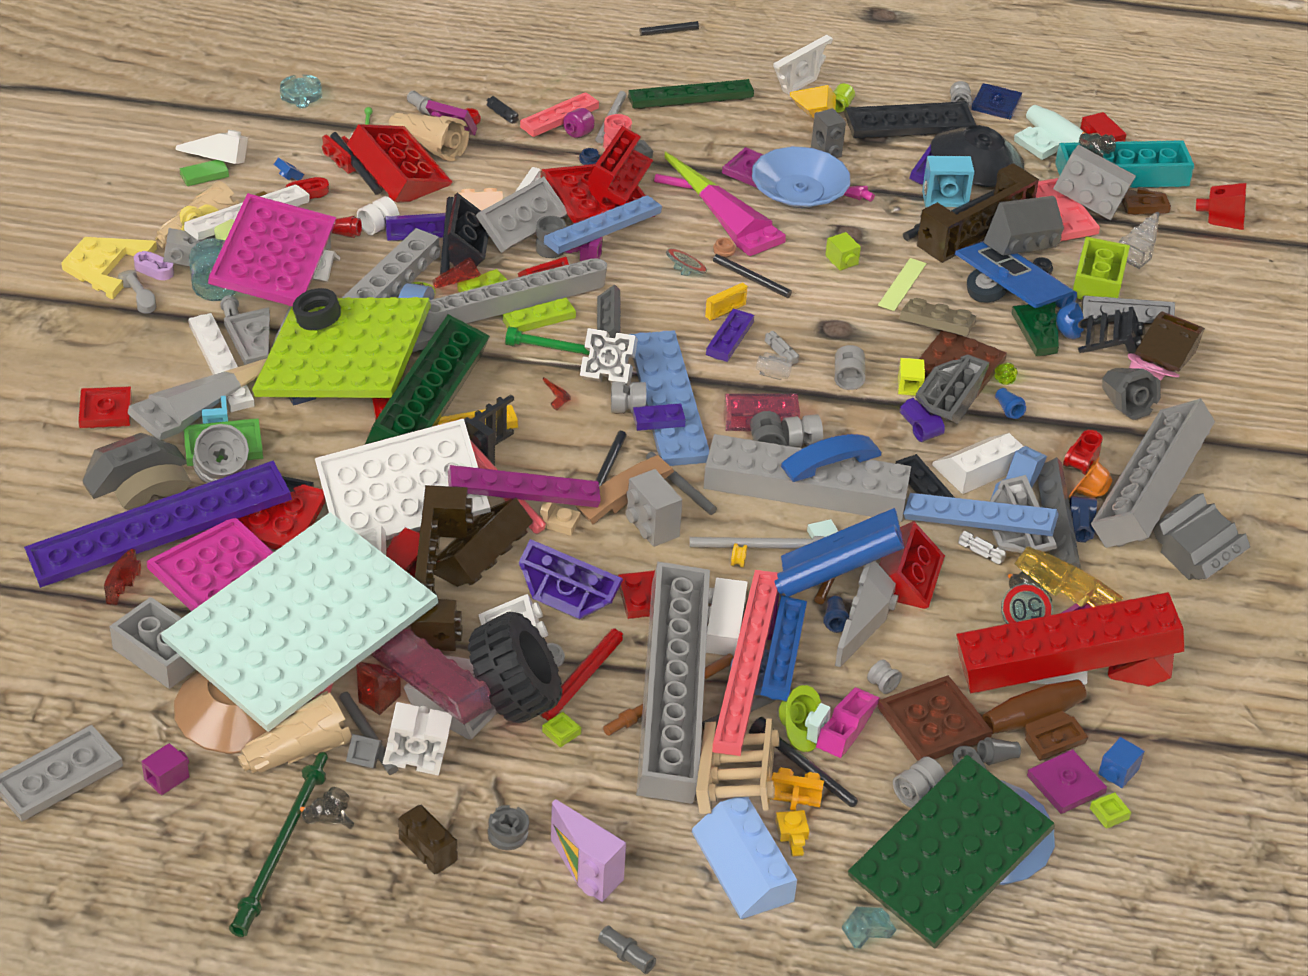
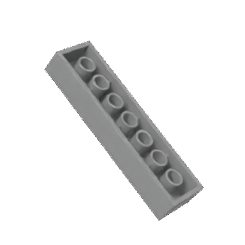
[1091,398,1215,548]
[703,434,911,522]

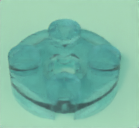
[280,74,322,108]

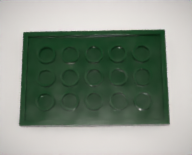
[848,755,1055,949]

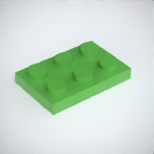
[184,418,263,466]

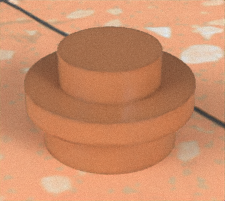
[713,237,736,258]

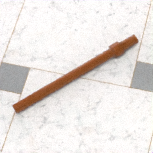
[603,653,734,736]

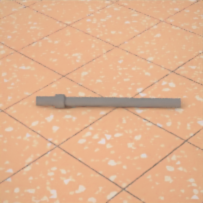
[690,536,824,549]

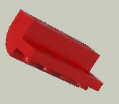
[588,126,653,206]

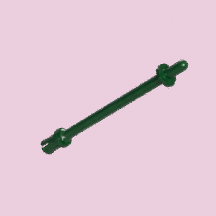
[229,752,328,937]

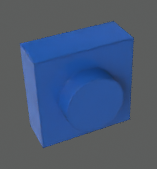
[274,157,305,181]

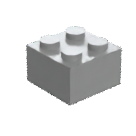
[626,469,682,547]

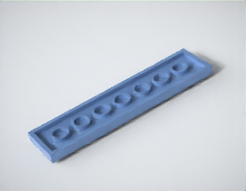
[629,331,709,466]

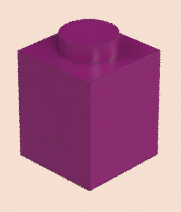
[141,743,189,796]

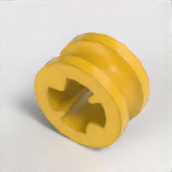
[731,543,747,568]

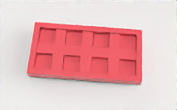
[1036,178,1100,241]

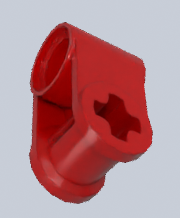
[1063,430,1103,475]

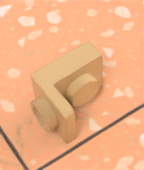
[540,502,581,536]

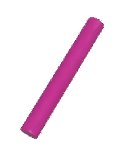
[654,174,719,190]

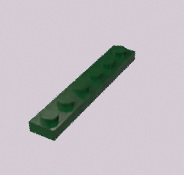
[628,79,754,109]

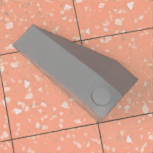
[835,561,898,667]

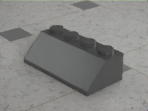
[983,196,1064,256]

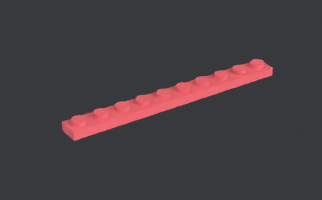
[712,570,778,756]

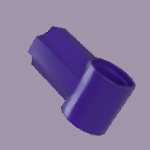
[900,398,945,442]

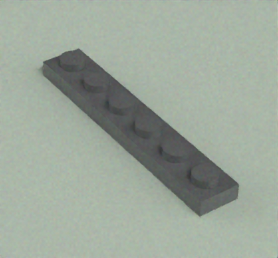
[1037,457,1081,578]

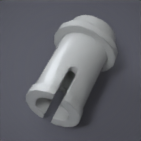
[220,295,239,317]

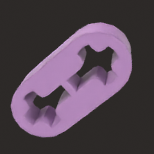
[134,251,174,280]

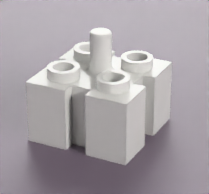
[580,328,638,386]
[383,702,452,776]

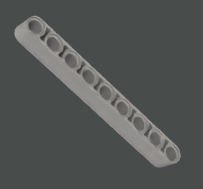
[422,258,607,332]

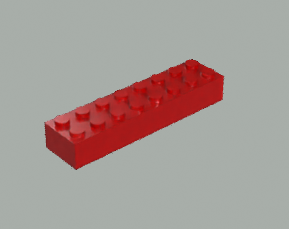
[956,592,1184,694]

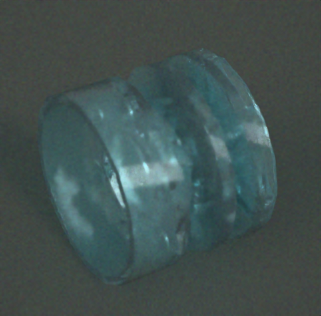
[188,238,237,301]

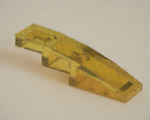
[1014,546,1123,607]

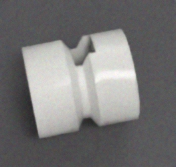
[357,196,399,235]

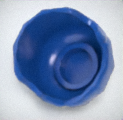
[1056,302,1084,339]

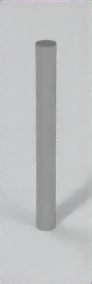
[596,91,627,143]

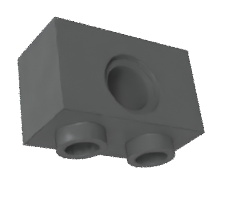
[811,108,846,158]

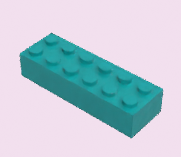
[1055,140,1194,188]

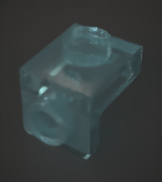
[842,907,896,949]

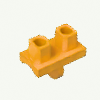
[772,767,824,811]

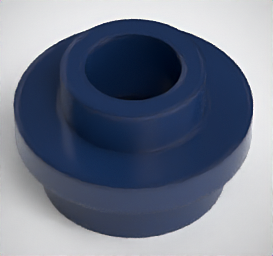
[579,148,600,165]

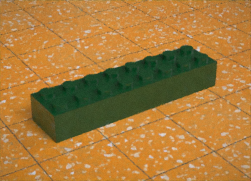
[365,314,490,445]

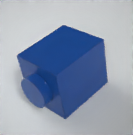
[1098,737,1145,788]

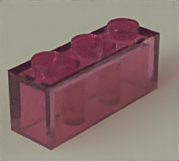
[723,394,800,431]

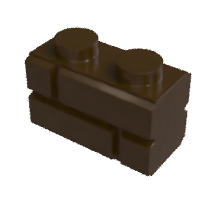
[398,804,458,874]

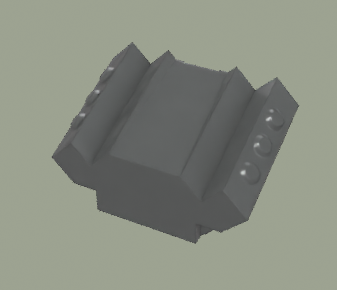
[1153,493,1250,580]

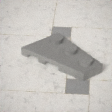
[224,307,270,365]

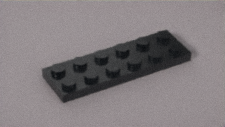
[844,101,976,139]

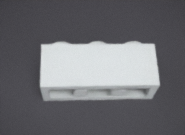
[706,578,748,656]

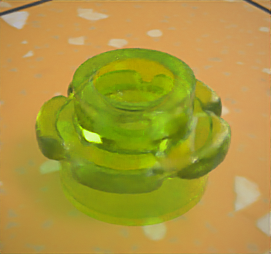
[994,363,1018,385]

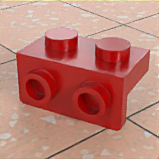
[322,134,364,174]

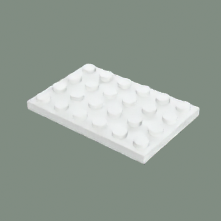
[315,419,491,540]

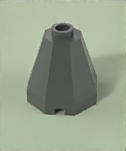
[1102,368,1161,420]

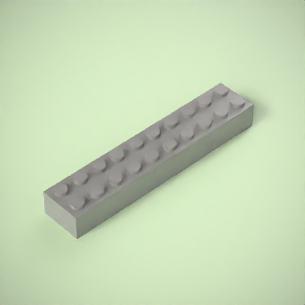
[636,562,710,804]

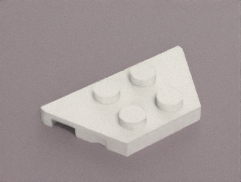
[773,35,833,95]

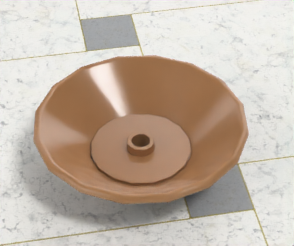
[174,671,294,754]

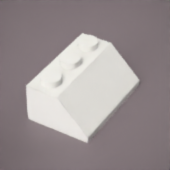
[932,433,1024,494]

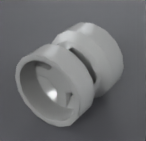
[950,81,972,107]

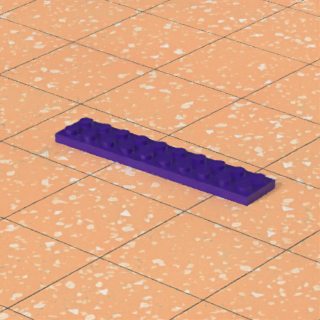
[24,460,292,588]

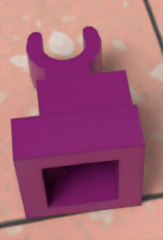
[565,237,603,261]

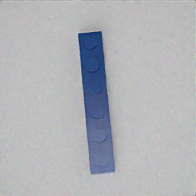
[760,595,807,701]

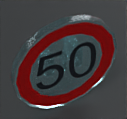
[666,248,707,276]
[1001,583,1053,624]

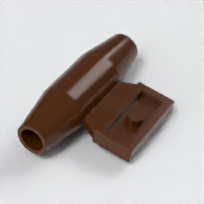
[982,679,1088,761]

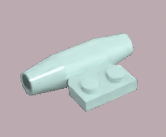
[1014,105,1093,160]

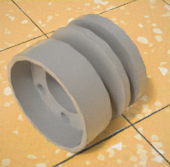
[193,424,249,483]

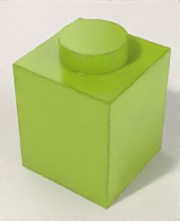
[825,232,861,270]

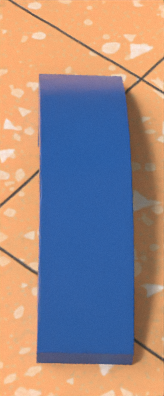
[781,434,882,482]

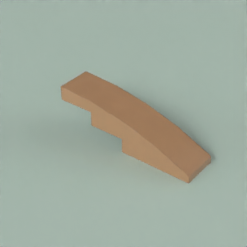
[575,455,674,525]

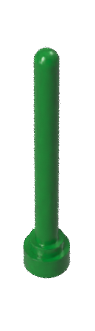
[505,326,590,355]

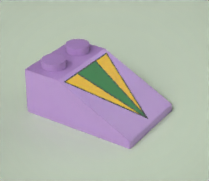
[551,799,626,902]

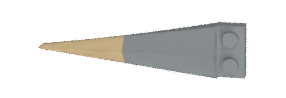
[128,358,267,440]

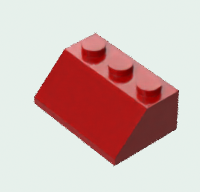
[879,521,945,609]
[1108,654,1174,687]

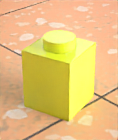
[898,358,925,396]

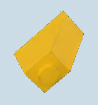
[790,85,836,119]

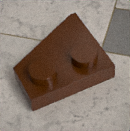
[1122,187,1171,215]

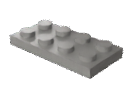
[476,176,567,253]
[0,725,123,822]

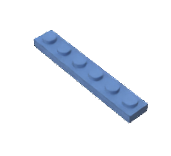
[544,195,662,254]
[903,493,1058,536]

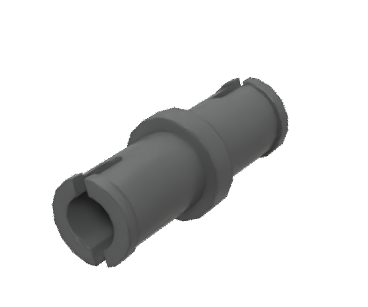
[598,925,656,974]

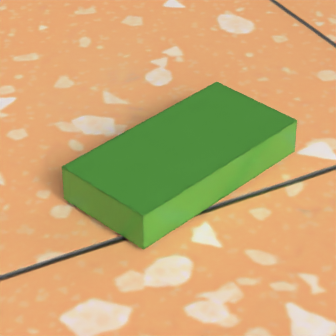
[179,160,229,186]

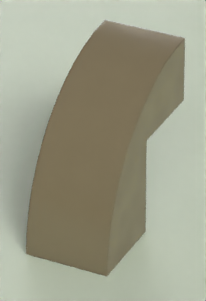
[114,464,191,510]

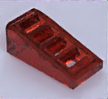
[432,258,481,289]

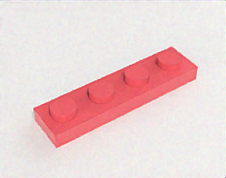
[520,92,599,137]

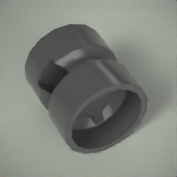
[536,216,566,258]
[750,411,786,446]

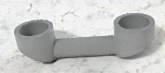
[118,270,156,313]

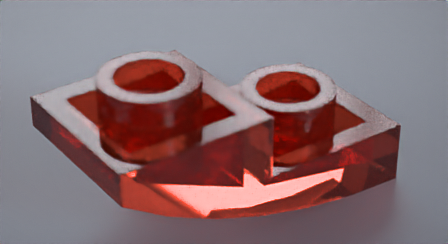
[104,549,141,605]

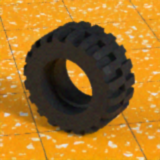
[468,612,562,723]

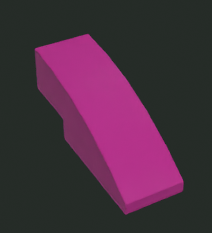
[816,687,880,758]

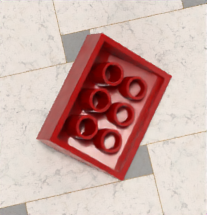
[347,124,452,202]

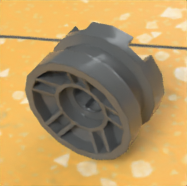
[487,805,529,851]

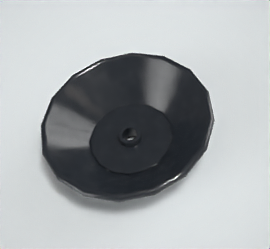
[931,125,1024,187]

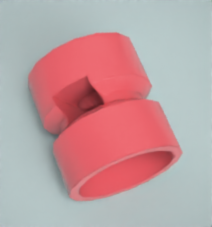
[603,114,632,150]

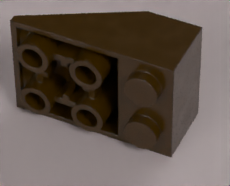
[1135,311,1205,372]

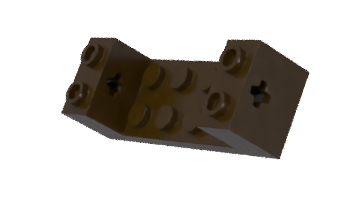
[917,163,1039,263]
[410,485,473,651]

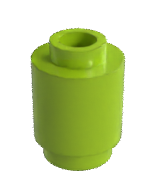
[834,83,855,113]

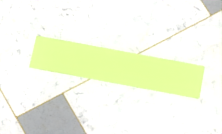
[878,258,927,311]

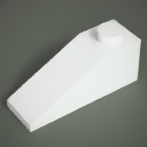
[176,130,248,164]

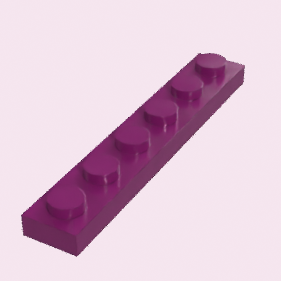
[448,465,601,508]

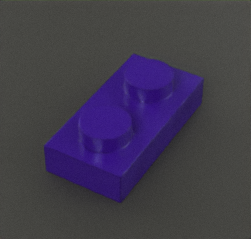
[633,403,686,431]

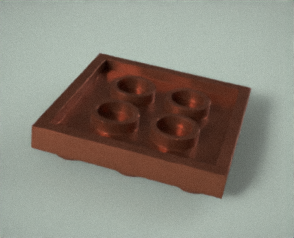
[919,330,1007,398]
[877,675,993,761]

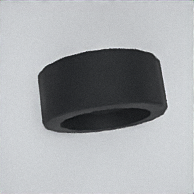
[293,288,341,330]

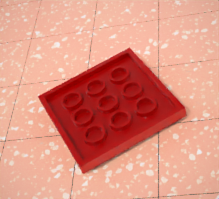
[540,164,655,224]

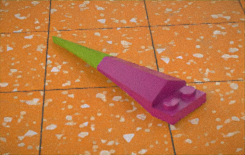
[665,152,786,256]

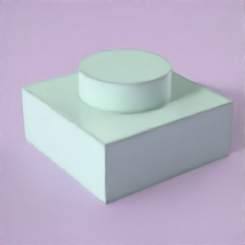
[805,703,831,743]

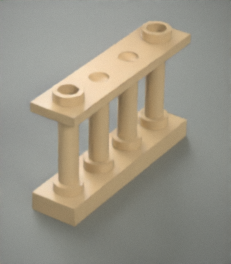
[696,719,779,814]

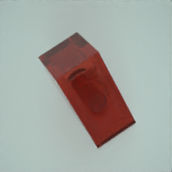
[356,662,401,715]

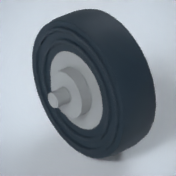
[967,269,1007,303]

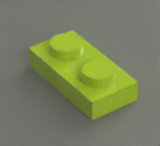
[457,269,507,293]

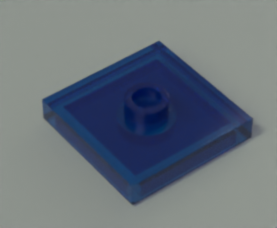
[971,83,1022,120]

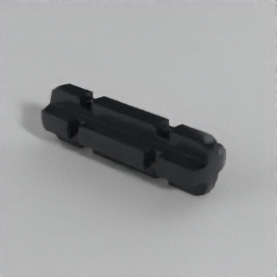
[486,96,519,124]

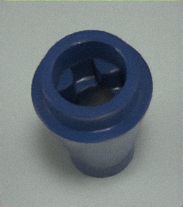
[824,596,849,633]

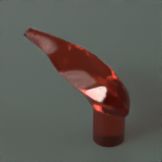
[543,377,571,410]

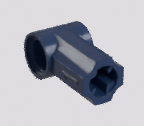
[1069,496,1097,543]

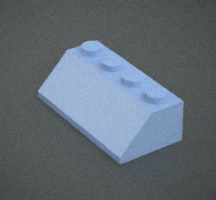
[692,797,797,919]

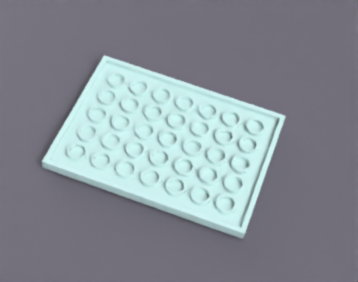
[161,512,438,732]

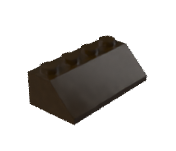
[434,497,533,587]

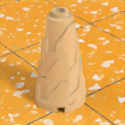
[389,113,469,162]
[155,181,240,248]
[238,691,352,774]

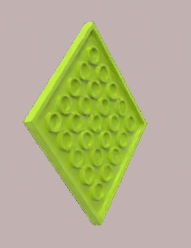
[252,297,431,398]

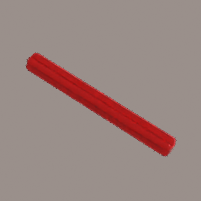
[540,628,623,721]

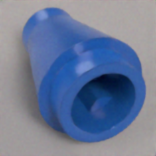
[995,388,1026,419]

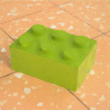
[1073,237,1130,300]

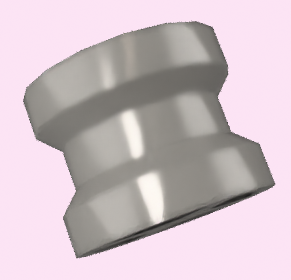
[867,659,902,694]

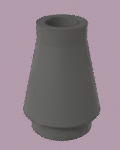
[977,737,1021,765]

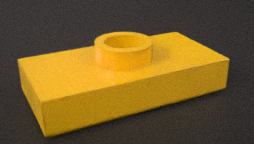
[705,282,748,321]

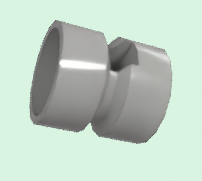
[835,345,865,390]
[611,382,646,413]
[782,414,823,448]
[893,757,946,808]

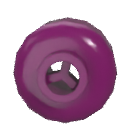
[563,108,595,138]

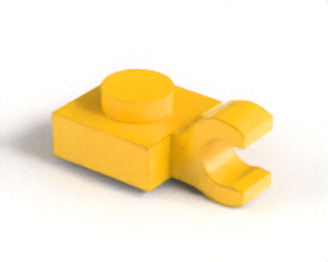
[775,810,810,857]

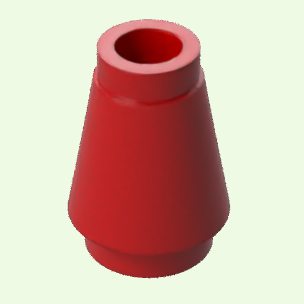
[332,216,362,238]

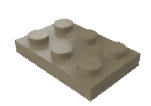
[899,298,977,336]

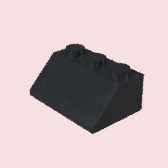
[447,192,489,274]

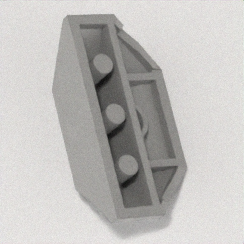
[990,475,1057,554]

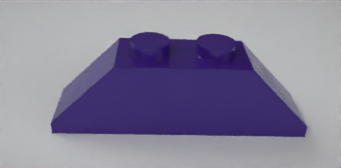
[519,539,623,620]

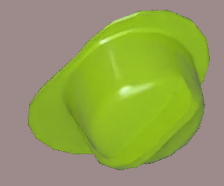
[779,685,821,752]

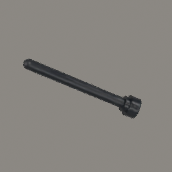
[749,717,858,807]

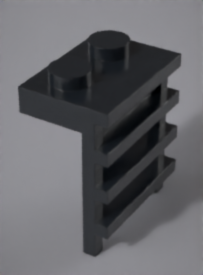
[1078,306,1145,354]
[464,394,514,466]

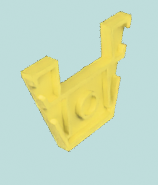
[61,237,157,299]

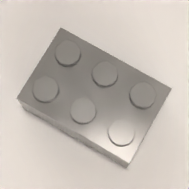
[1053,145,1136,220]
[109,597,196,689]

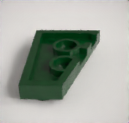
[1012,301,1059,356]

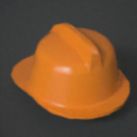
[1068,456,1112,500]

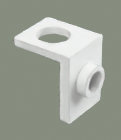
[313,250,340,282]

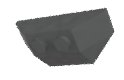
[915,355,989,424]
[82,433,187,499]

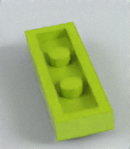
[503,297,576,332]

